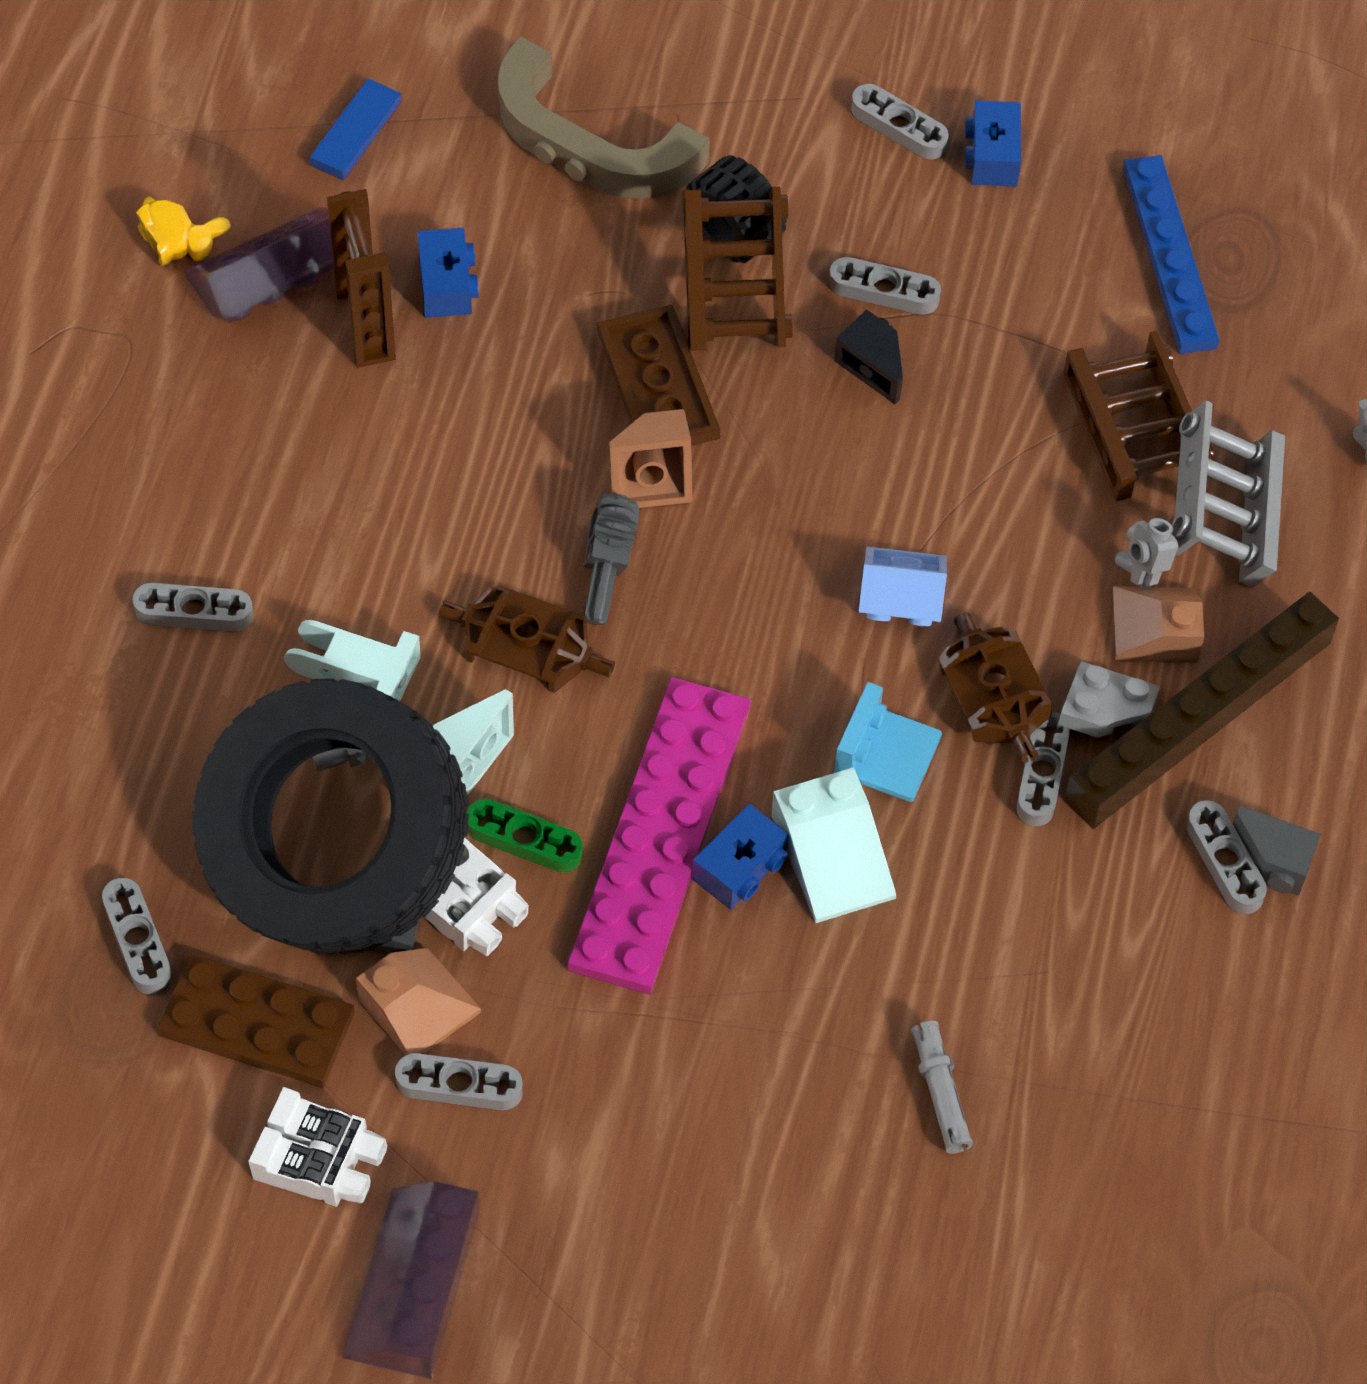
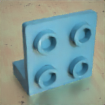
[834,682,942,802]

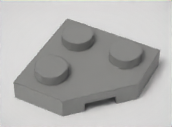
[1058,661,1160,738]

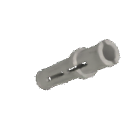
[911,1021,974,1154]

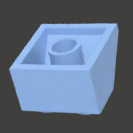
[859,546,947,626]

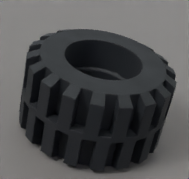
[686,155,787,263]

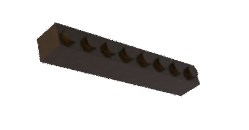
[1064,591,1339,829]

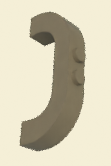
[498,36,710,199]

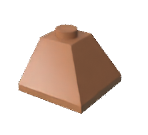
[609,409,693,508]
[1112,586,1205,663]
[356,948,481,1056]

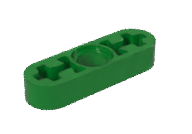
[466,799,583,872]

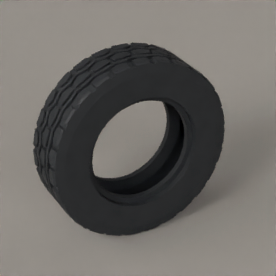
[192,678,469,954]

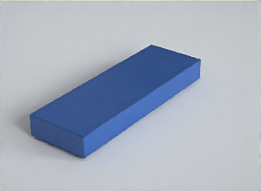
[310,79,401,180]

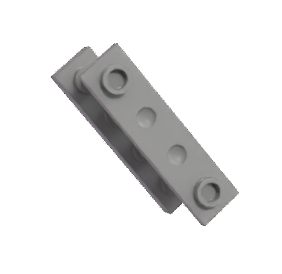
[1172,401,1285,588]

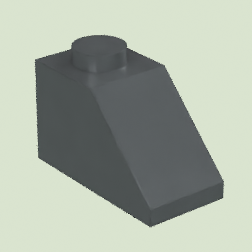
[1233,805,1321,896]

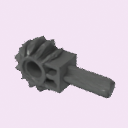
[583,493,640,625]

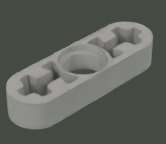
[851,84,949,160]
[829,257,941,315]
[132,583,254,632]
[1016,711,1070,826]
[1186,800,1267,914]
[102,878,171,995]
[395,1053,523,1110]

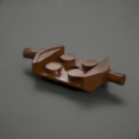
[439,585,615,693]
[939,612,1052,763]

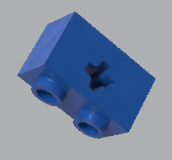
[964,100,1021,187]
[417,228,479,318]
[692,803,789,910]

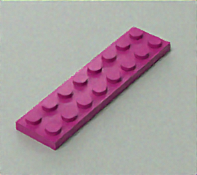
[568,677,751,995]

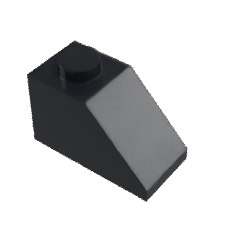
[834,309,903,404]

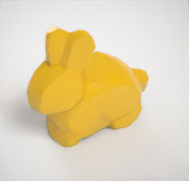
[136,197,231,266]

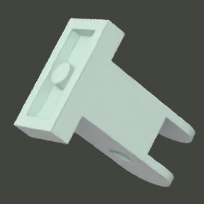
[284,620,421,701]

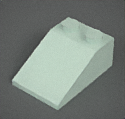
[433,689,514,795]
[771,767,896,923]

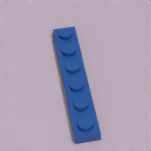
[1123,155,1220,354]

